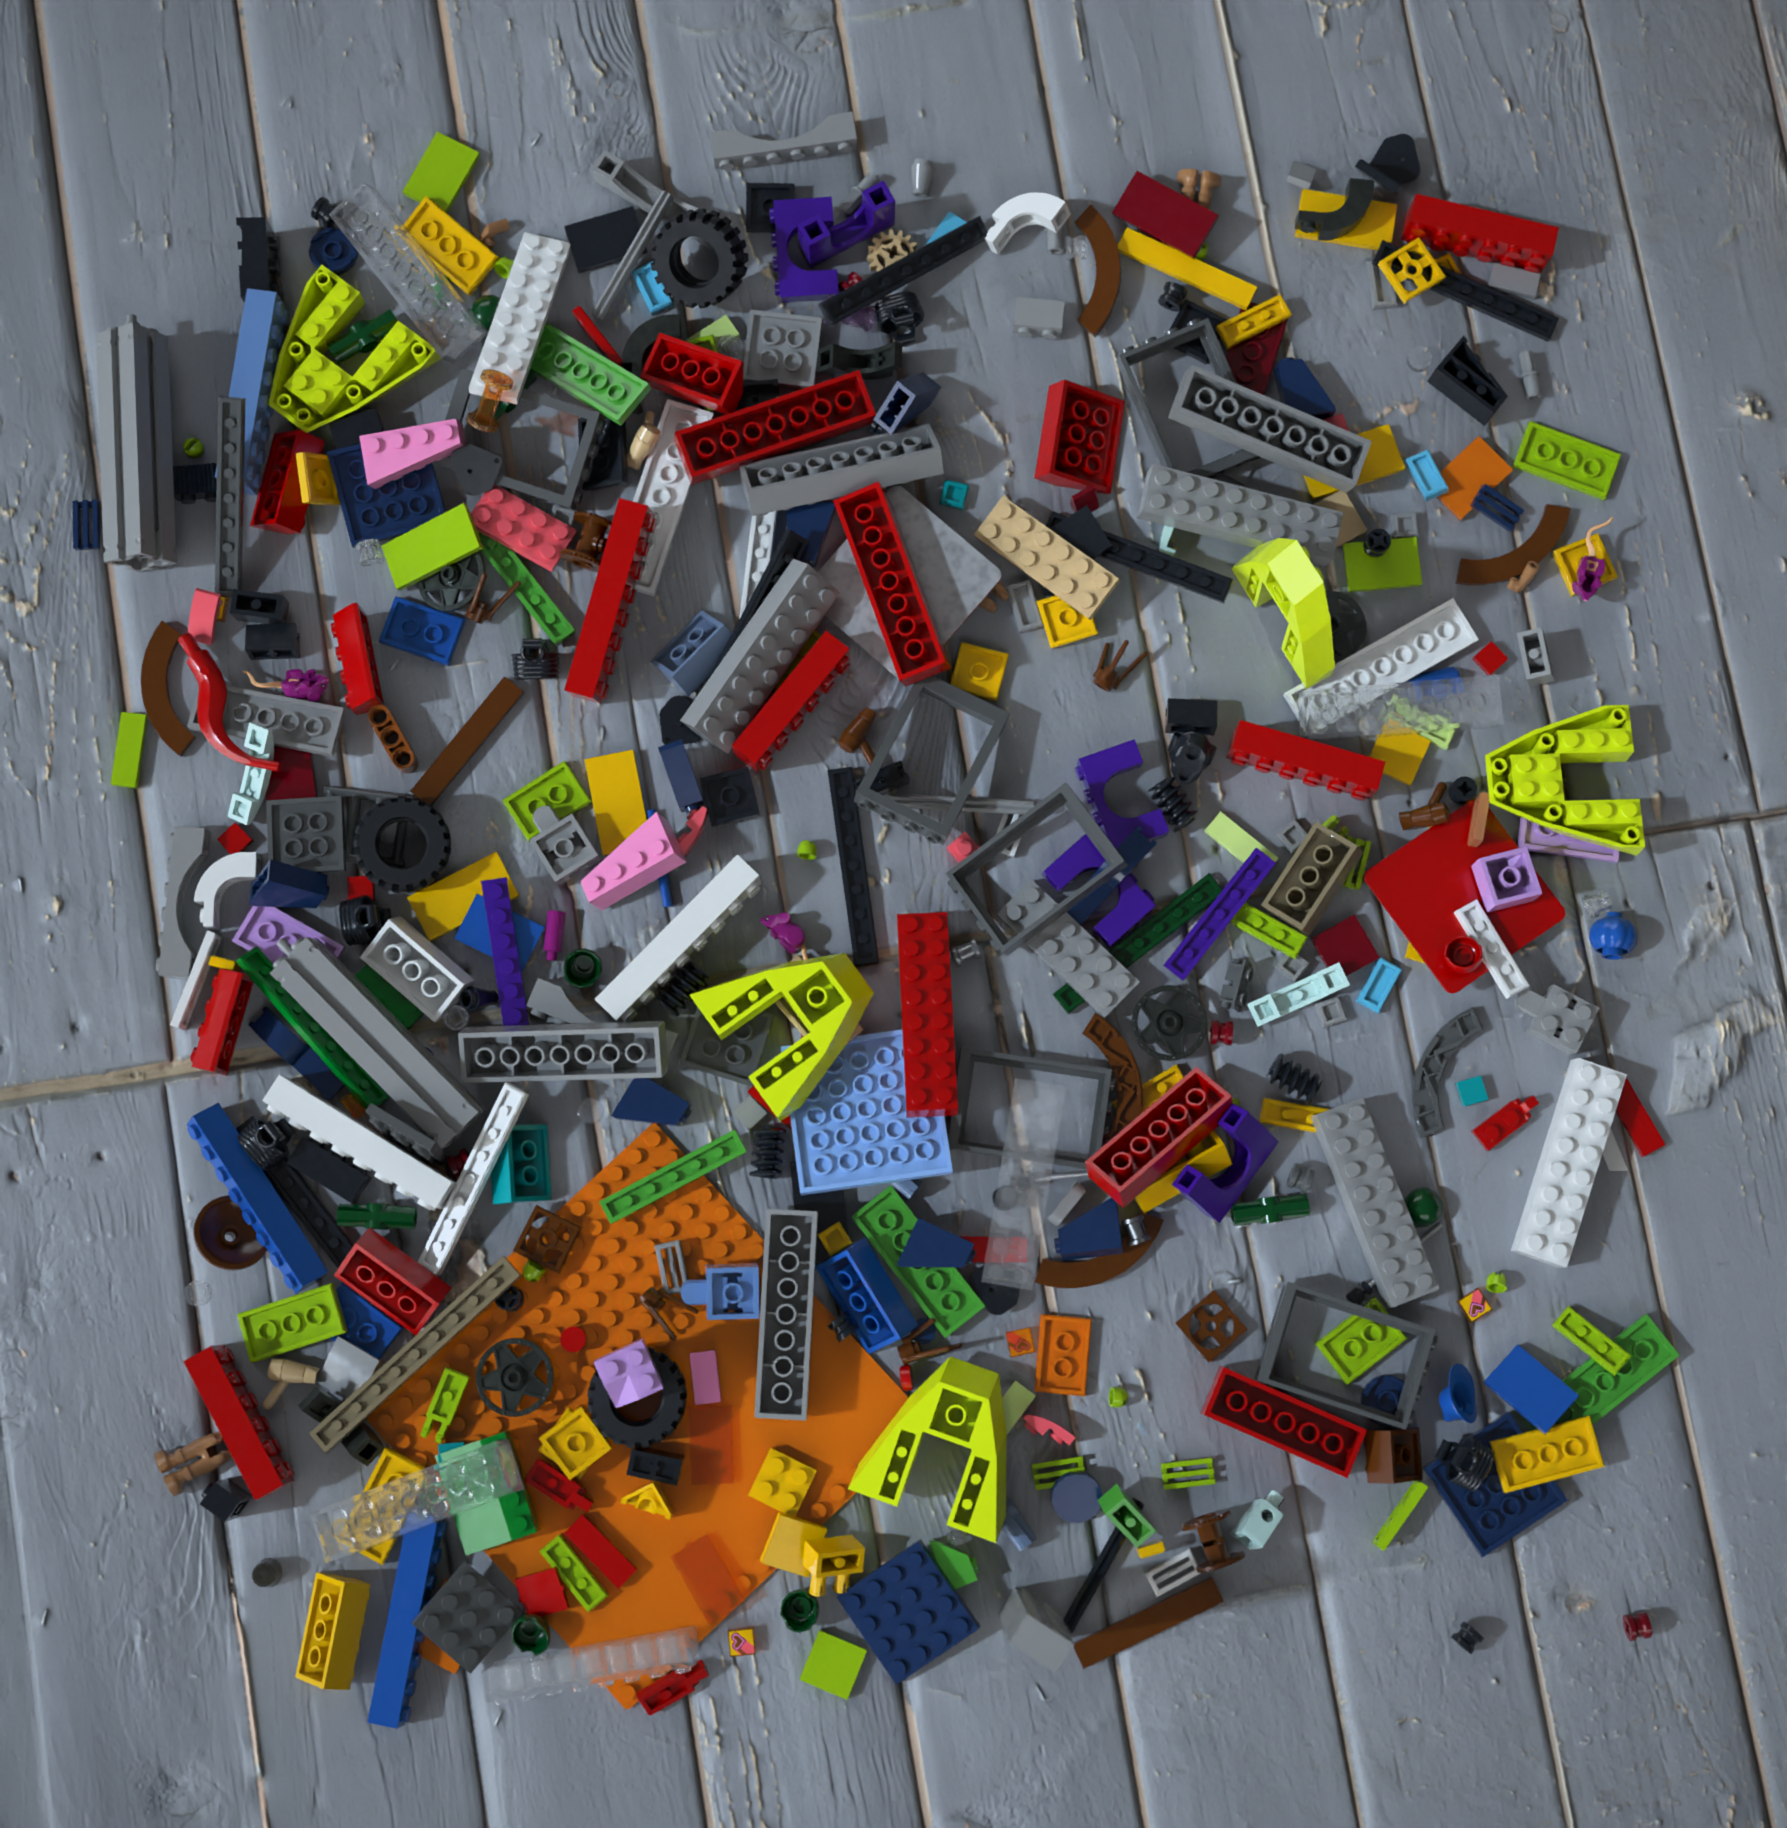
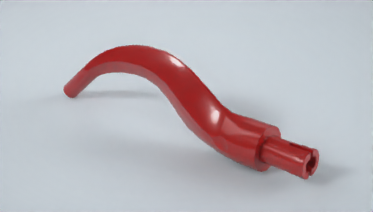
[178,633,281,772]

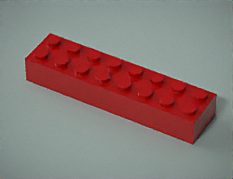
[674,370,876,485]
[833,481,951,687]
[564,498,657,704]
[897,912,958,1118]

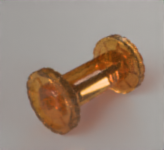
[466,369,514,433]

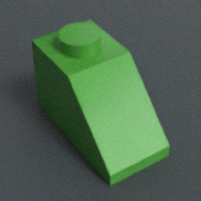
[1098,1484,1156,1548]
[928,1538,980,1589]

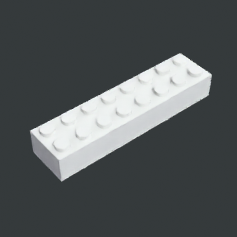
[595,854,761,1022]
[1511,1058,1627,1268]
[262,1075,457,1211]

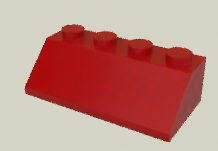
[640,333,744,414]
[250,430,325,535]
[331,602,385,715]
[190,969,254,1076]
[334,1227,452,1335]

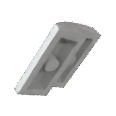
[318,1336,383,1399]

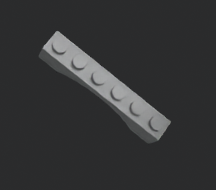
[710,112,857,170]
[591,150,722,253]
[156,826,211,980]
[526,978,680,1064]

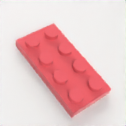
[471,484,577,572]

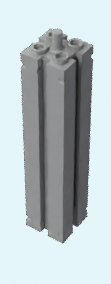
[96,314,177,573]
[270,937,487,1149]

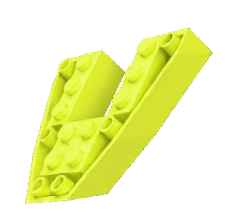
[268,265,441,433]
[1231,538,1335,689]
[1485,705,1645,856]
[690,953,874,1122]
[848,1356,1007,1543]

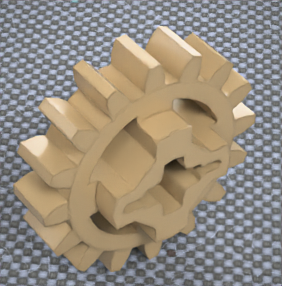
[867,229,917,272]

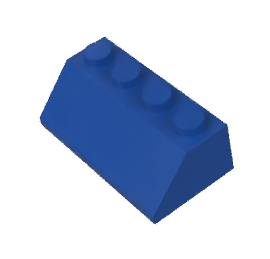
[815,1237,918,1354]

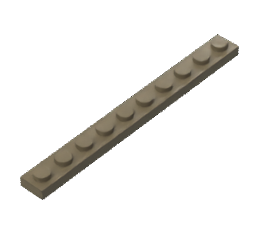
[309,1256,522,1453]

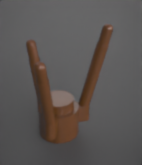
[465,572,521,624]
[1093,640,1148,692]
[639,1287,699,1340]
[897,1318,962,1365]

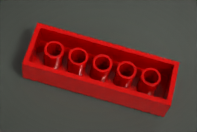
[1400,194,1559,273]
[732,631,851,774]
[1226,720,1386,801]
[1085,1066,1233,1208]
[183,1345,294,1500]
[1200,1366,1367,1478]

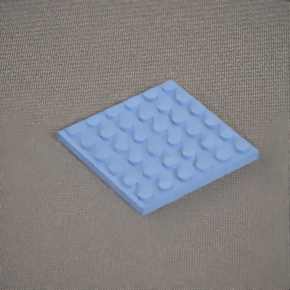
[781,1029,953,1195]

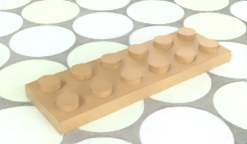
[974,496,1120,620]

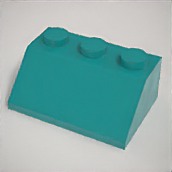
[491,1124,552,1204]

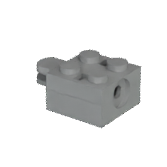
[529,806,601,886]
[1514,984,1599,1055]

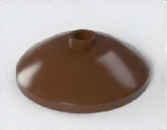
[193,1195,267,1271]

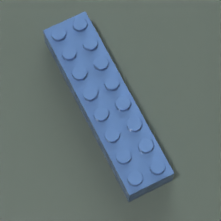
[215,288,289,495]

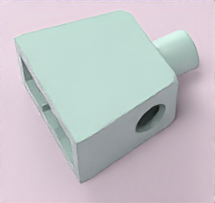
[1229,1490,1284,1550]

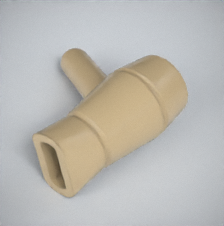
[627,411,661,470]
[262,1359,320,1410]

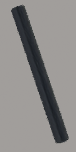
[1063,1498,1144,1637]

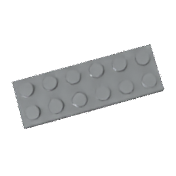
[187,685,346,757]
[997,879,1140,1019]

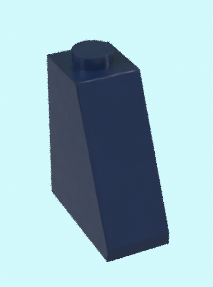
[1274,357,1336,420]
[873,372,942,435]
[786,501,835,567]
[658,739,704,814]
[249,859,330,908]
[611,1078,692,1127]
[1054,1198,1123,1261]
[897,1218,976,1268]

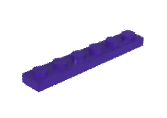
[1163,848,1276,981]
[481,877,529,1026]

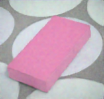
[690,1350,721,1405]

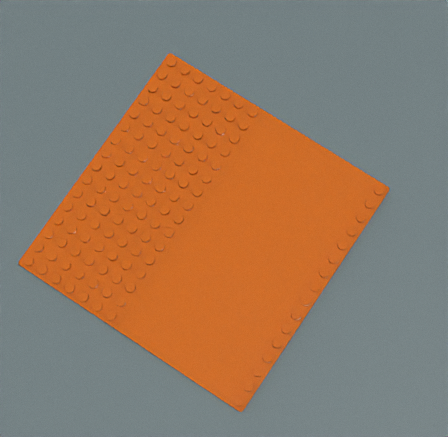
[366,1124,909,1709]

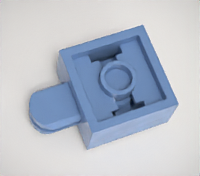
[680,1263,759,1320]

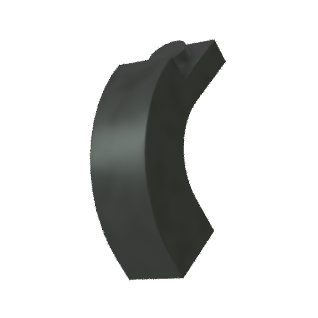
[1295,178,1374,241]
[622,314,682,379]
[817,341,903,380]
[298,1386,385,1467]

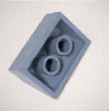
[650,610,732,696]

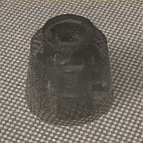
[252,1558,283,1588]

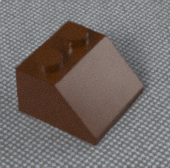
[1364,1427,1423,1484]

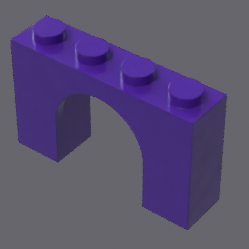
[797,180,895,268]
[769,196,838,303]
[1075,739,1169,849]
[1042,834,1156,948]
[1172,1103,1279,1223]

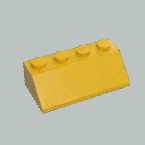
[1134,1130,1232,1213]
[295,1572,371,1690]

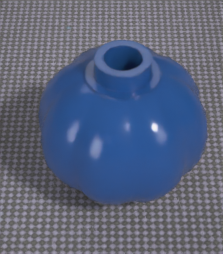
[1589,912,1637,960]

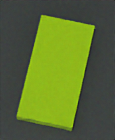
[1512,421,1622,501]
[381,503,483,591]
[237,1283,348,1363]

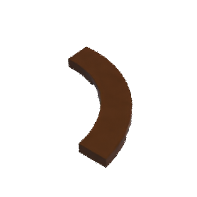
[1074,204,1122,337]
[1455,504,1571,586]
[141,621,196,757]
[1082,1012,1143,1141]
[1034,1212,1164,1288]

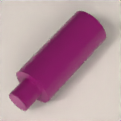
[543,910,566,962]

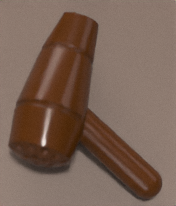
[837,707,876,765]
[1399,782,1449,830]

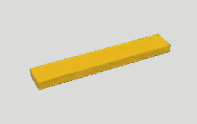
[1117,228,1257,310]

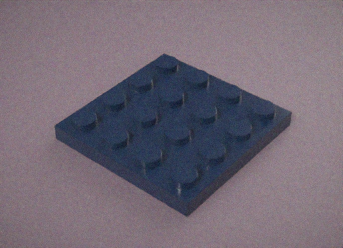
[327,443,445,548]
[1423,1412,1568,1558]
[836,1539,981,1685]

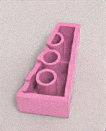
[359,419,466,489]
[580,812,686,910]

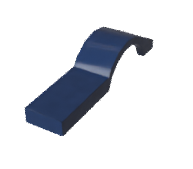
[1067,826,1157,925]
[248,1006,345,1101]

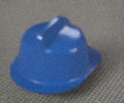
[1439,1363,1477,1423]

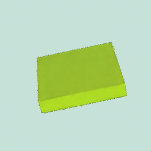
[799,1629,867,1700]

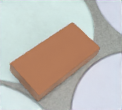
[1467,792,1489,847]

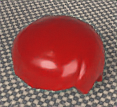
[1444,936,1483,974]

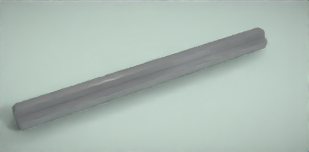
[592,191,673,321]
[888,793,1036,815]

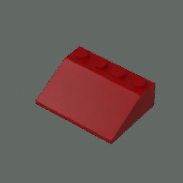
[1034,379,1125,494]

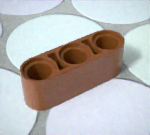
[368,705,418,774]

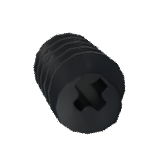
[1147,777,1198,833]
[657,960,709,1017]
[1266,1053,1323,1105]
[749,1125,786,1179]

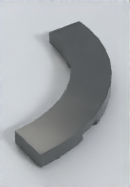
[1412,1007,1483,1138]

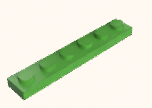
[477,531,576,647]
[599,1129,747,1224]

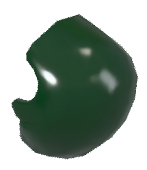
[471,295,500,335]
[564,948,602,988]
[1404,1187,1442,1228]
[780,1589,820,1633]
[511,1614,551,1656]

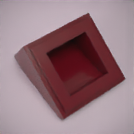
[1070,485,1099,512]

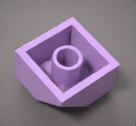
[1471,846,1542,913]
[594,1338,664,1408]

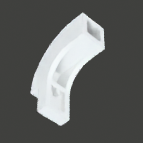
[985,192,1071,255]
[194,852,262,930]

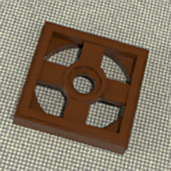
[513,1205,582,1274]
[1175,1290,1247,1363]

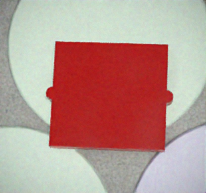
[514,1567,570,1616]

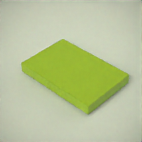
[402,132,480,213]
[1342,537,1422,593]
[502,761,592,843]
[1314,1297,1407,1385]

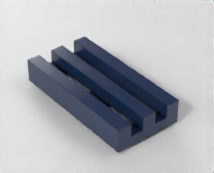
[1470,484,1525,532]
[73,499,100,550]

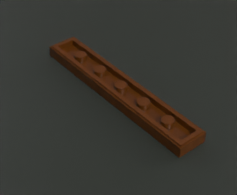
[410,676,524,806]
[1073,1577,1224,1669]

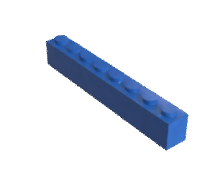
[187,1102,328,1294]
[367,1509,447,1729]

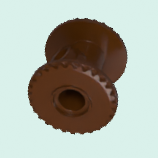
[560,511,612,572]
[1182,1509,1245,1573]

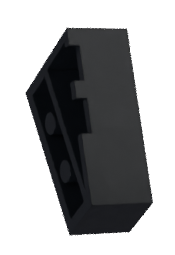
[236,217,280,303]
[1427,335,1508,426]

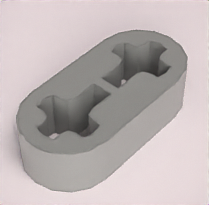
[1047,1182,1087,1227]

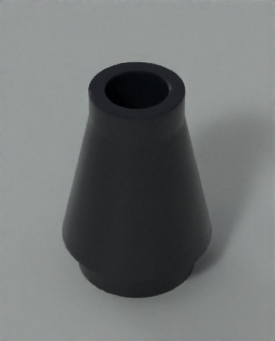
[459,986,498,1012]

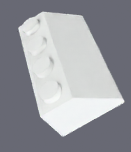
[360,916,475,1022]

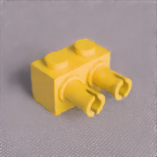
[803,1535,865,1597]

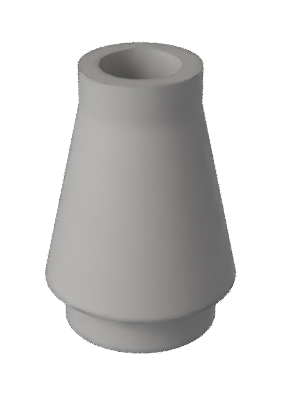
[911,159,935,197]

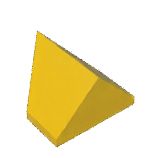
[621,1481,673,1520]

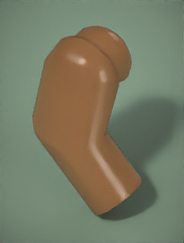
[479,218,510,250]
[1507,561,1539,593]

